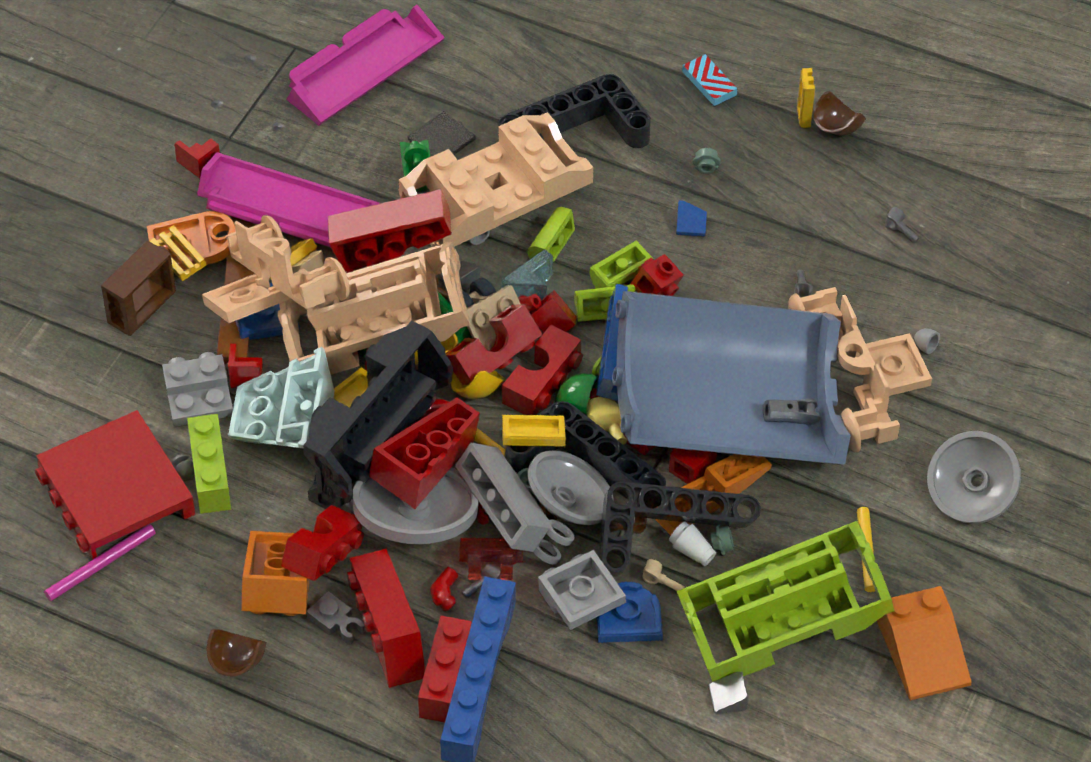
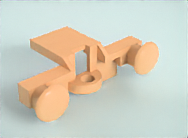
[202,215,350,323]
[788,287,932,452]

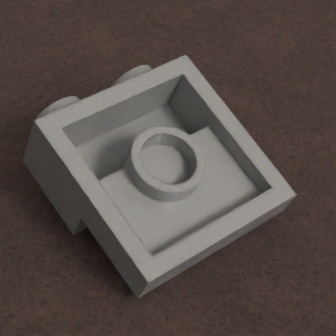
[162,352,233,427]
[538,550,626,630]

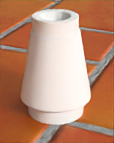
[669,521,717,567]

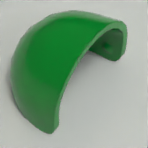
[554,373,599,416]

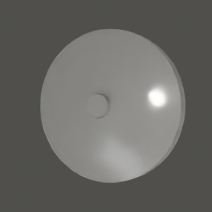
[353,467,479,544]

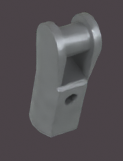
[763,399,820,424]

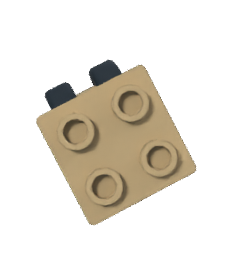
[447,277,520,351]

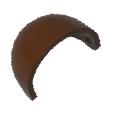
[814,91,866,136]
[206,628,267,677]

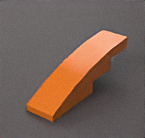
[654,454,772,536]

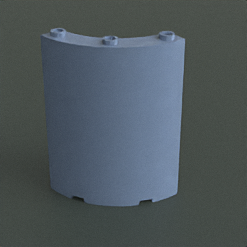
[612,291,851,465]

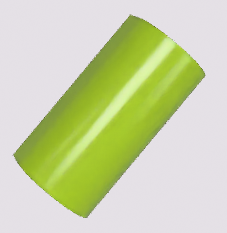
[527,207,575,269]
[590,240,653,288]
[574,285,635,322]

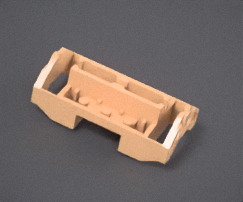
[399,112,593,247]
[278,241,470,375]

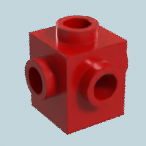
[630,254,684,296]

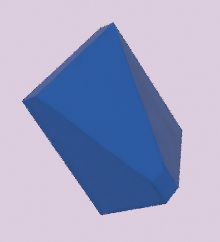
[676,200,707,236]

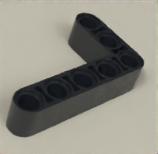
[498,74,651,148]
[504,401,666,509]
[599,482,761,577]

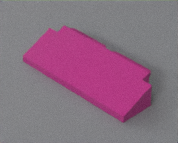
[286,5,445,126]
[197,152,379,247]

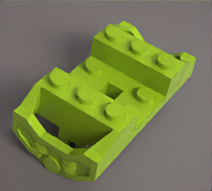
[677,521,894,682]

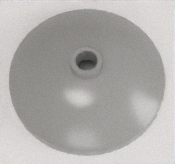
[927,431,1021,524]
[528,451,614,525]

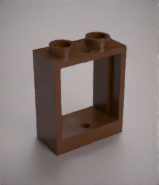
[101,241,176,336]

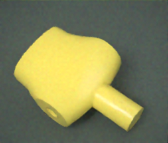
[587,397,627,445]

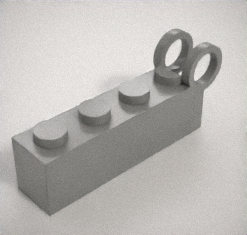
[455,443,575,564]

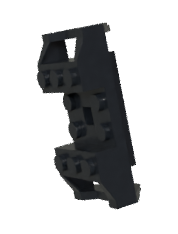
[303,320,453,509]

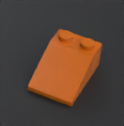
[241,531,310,616]
[877,586,972,701]

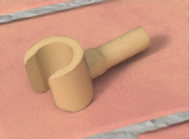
[642,559,685,591]

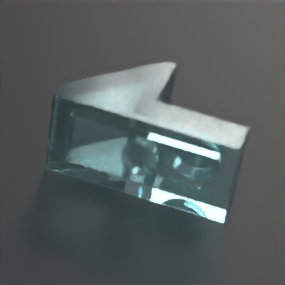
[501,249,553,300]

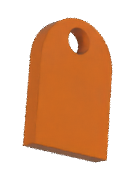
[147,211,236,273]

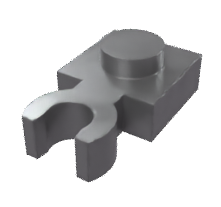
[306,591,365,645]

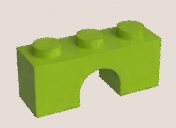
[187,414,231,514]

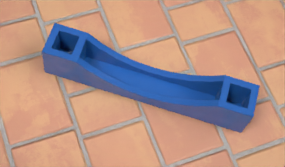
[440,576,516,762]

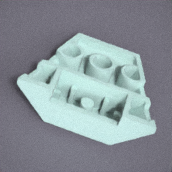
[228,347,334,448]

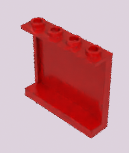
[35,410,195,560]

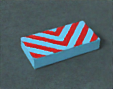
[682,54,737,106]

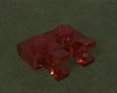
[459,538,523,580]

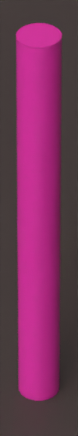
[44,524,156,601]

